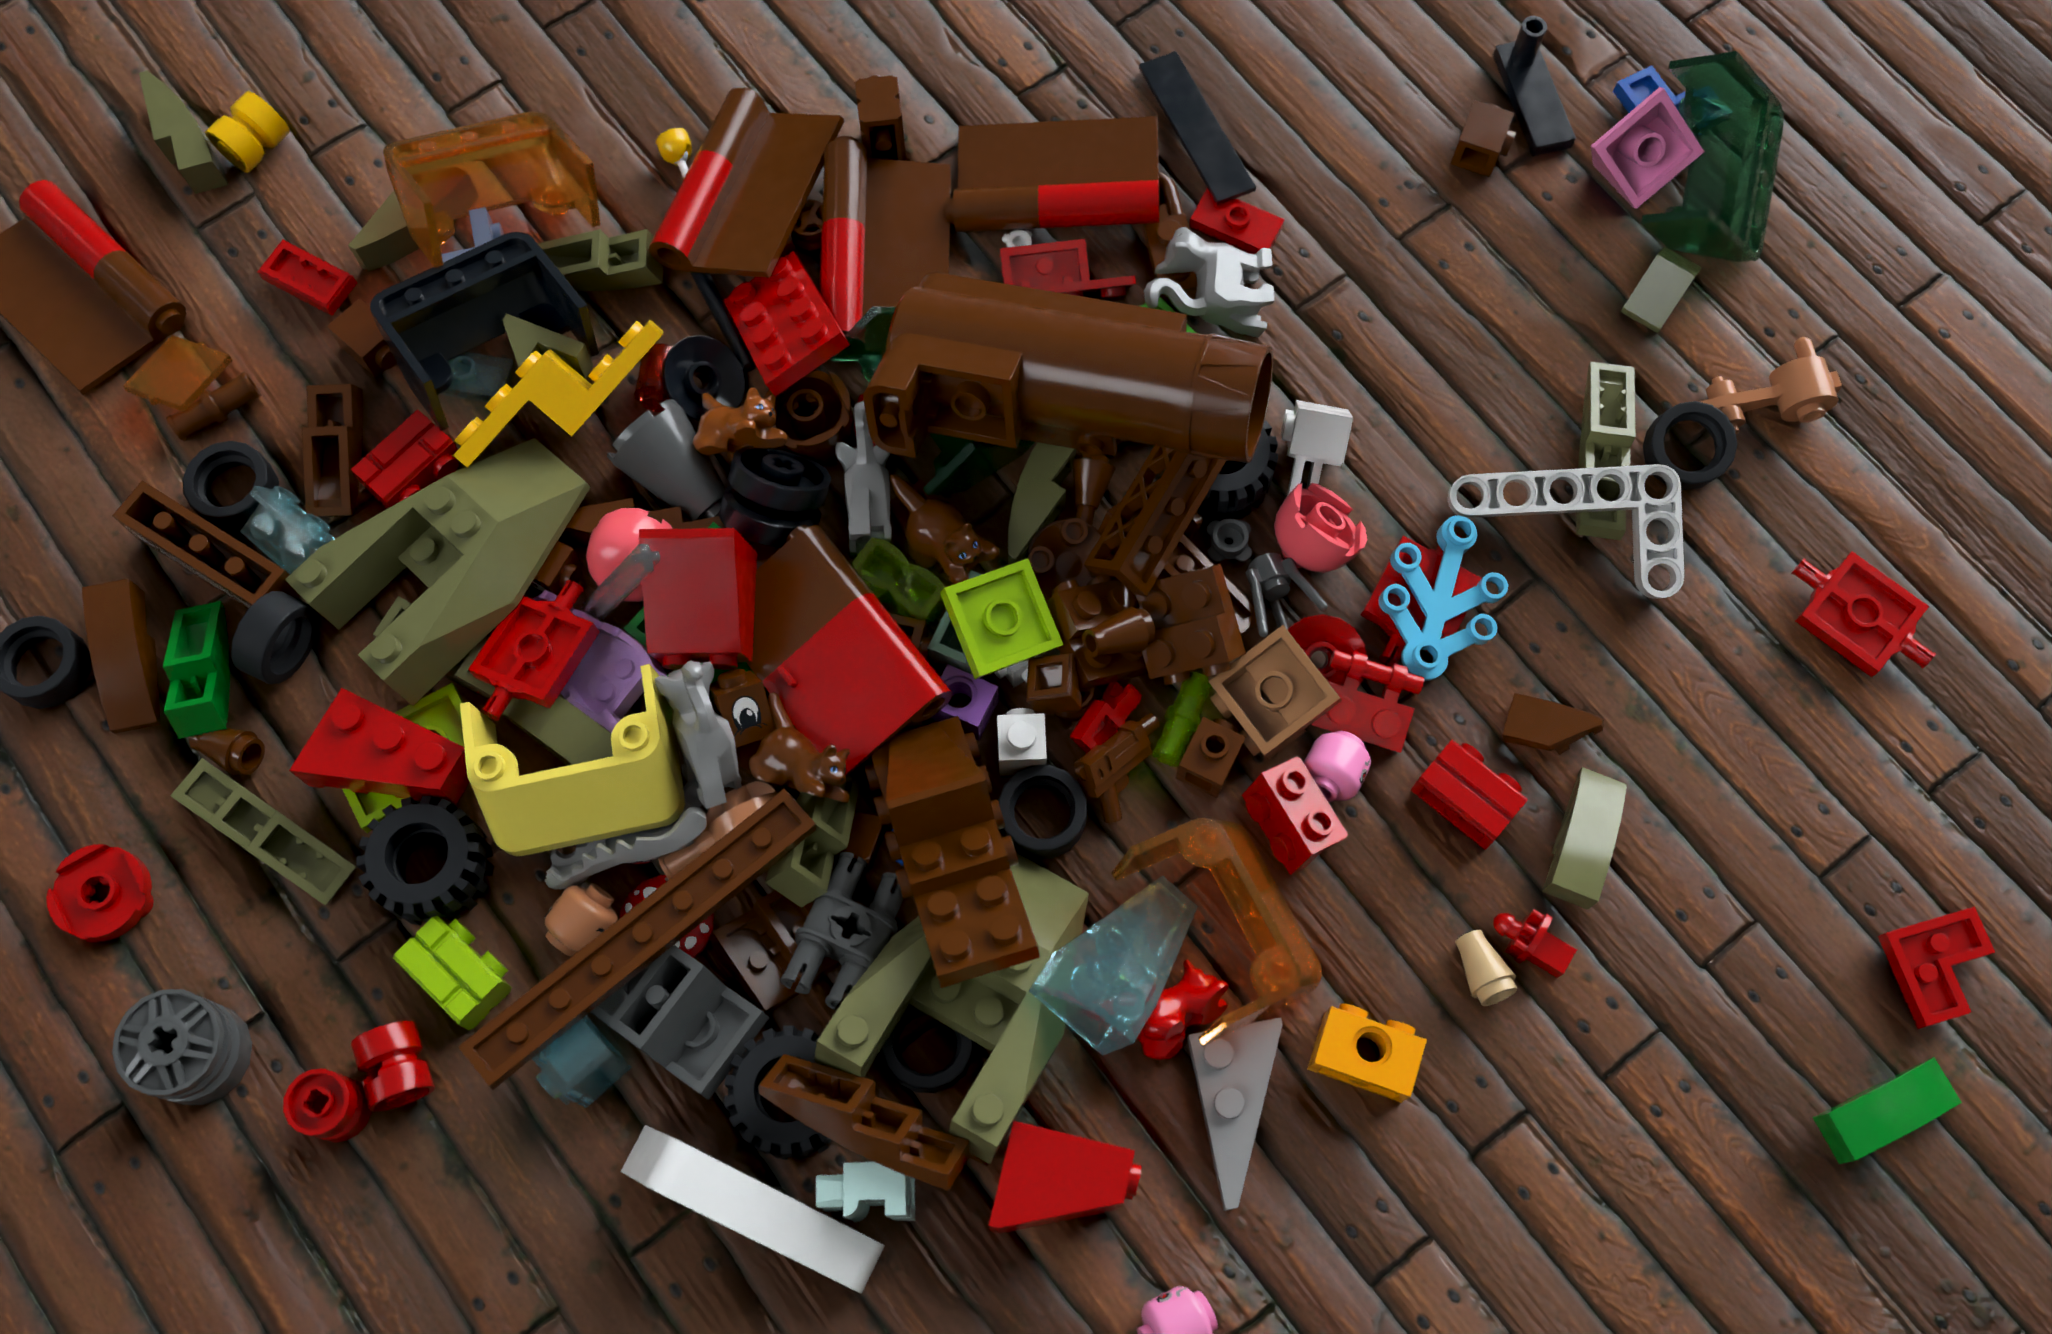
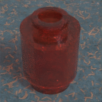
[634,344,673,412]

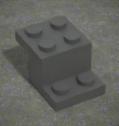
[590,945,769,1100]

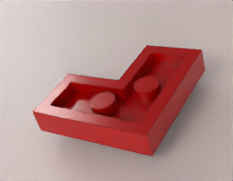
[1878,906,1995,1029]

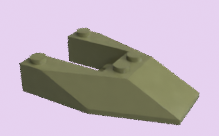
[285,438,591,706]
[815,852,1089,1164]

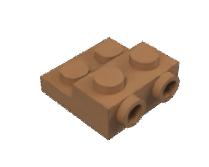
[1208,625,1342,759]

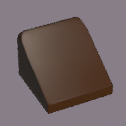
[1026,653,1081,714]
[834,812,888,869]

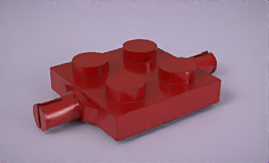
[1360,531,1482,666]
[1791,551,1936,677]
[468,580,600,721]

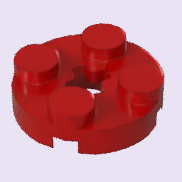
[46,844,154,943]

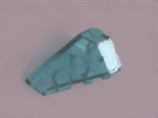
[1029,876,1198,1055]

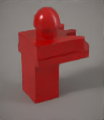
[1493,909,1577,978]

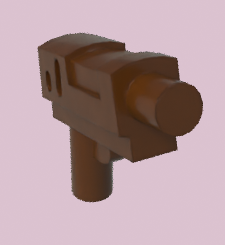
[1074,713,1160,823]

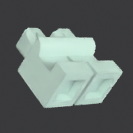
[816,1162,915,1222]

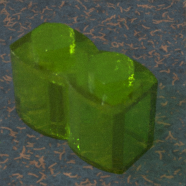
[852,537,945,628]

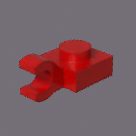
[1069,681,1142,753]

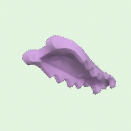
[533,590,667,734]

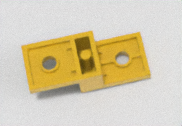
[453,320,663,468]

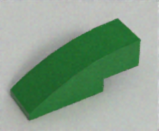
[163,601,230,739]
[1812,1057,1962,1164]

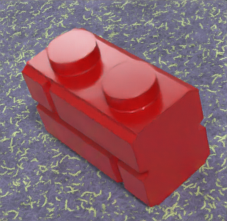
[350,409,459,509]
[1411,739,1528,850]

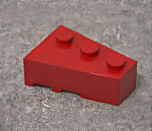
[289,688,470,805]

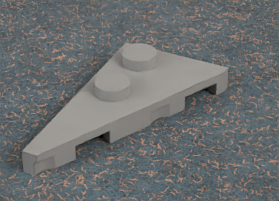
[1187,1017,1283,1211]

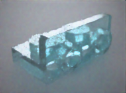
[240,486,335,574]

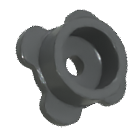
[1206,519,1252,563]

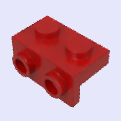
[1242,757,1348,875]

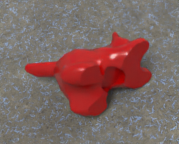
[1085,959,1229,1060]

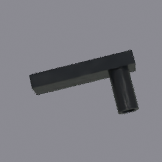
[1493,16,1576,157]

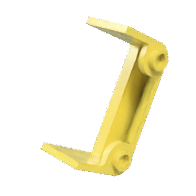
[460,664,685,856]

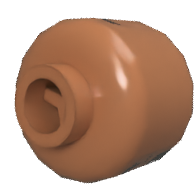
[544,883,618,957]

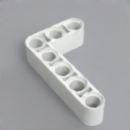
[1447,464,1684,599]
[620,1125,885,1294]

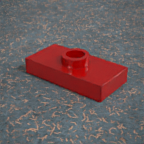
[1189,188,1285,254]
[257,239,357,316]

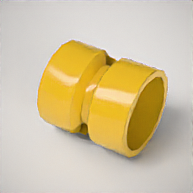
[205,91,290,173]

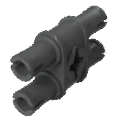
[780,852,904,1010]

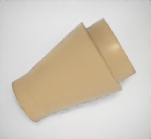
[1455,930,1517,1006]

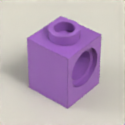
[929,664,999,741]

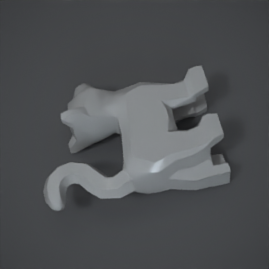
[1144,227,1275,337]
[835,401,892,558]
[655,661,741,809]

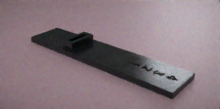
[1139,51,1256,205]

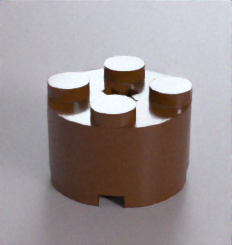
[764,370,854,467]

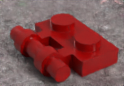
[1311,649,1424,753]

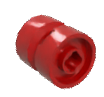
[350,1021,435,1112]
[283,1068,371,1142]

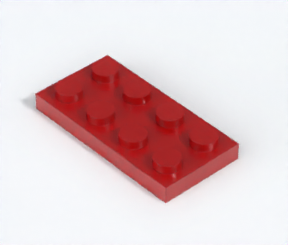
[723,251,850,397]

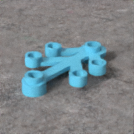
[1378,515,1508,681]

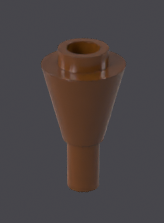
[1072,454,1116,525]

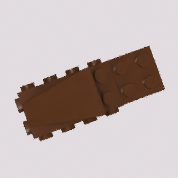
[864,716,1040,988]

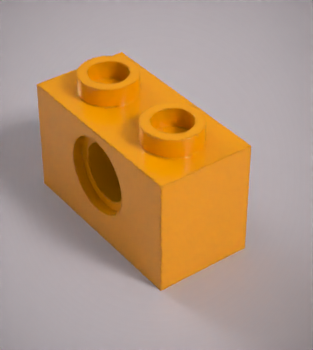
[1307,1003,1427,1103]

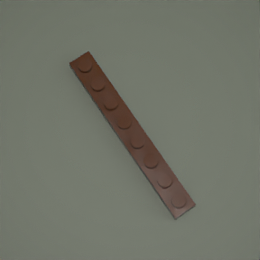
[458,788,817,1090]

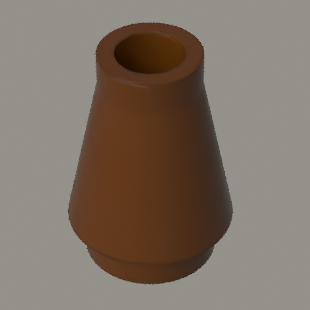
[1082,606,1155,657]
[189,728,265,775]

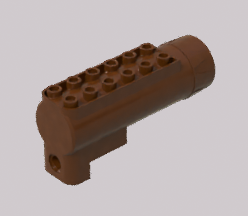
[863,272,1273,463]

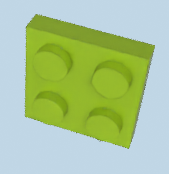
[940,558,1063,680]

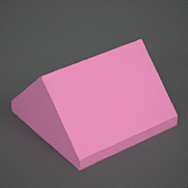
[1591,87,1705,209]

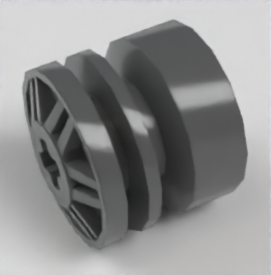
[112,989,252,1105]

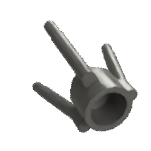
[1245,553,1328,637]

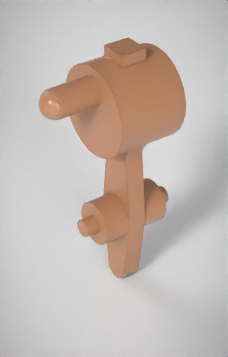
[1678,337,1842,434]

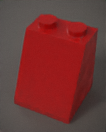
[639,528,757,670]
[989,1120,1142,1234]

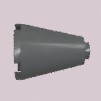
[607,399,726,521]

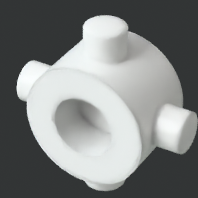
[1002,230,1032,248]

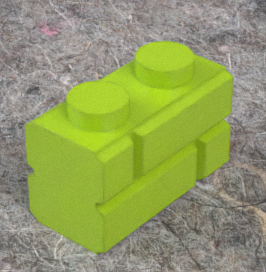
[393,915,512,1030]

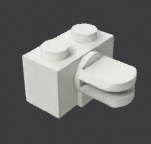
[1281,400,1353,496]

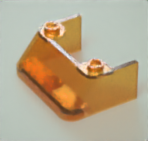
[383,112,601,267]
[1111,818,1322,1046]

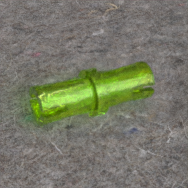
[1152,672,1212,767]

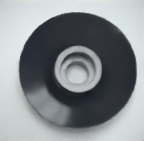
[662,335,745,421]

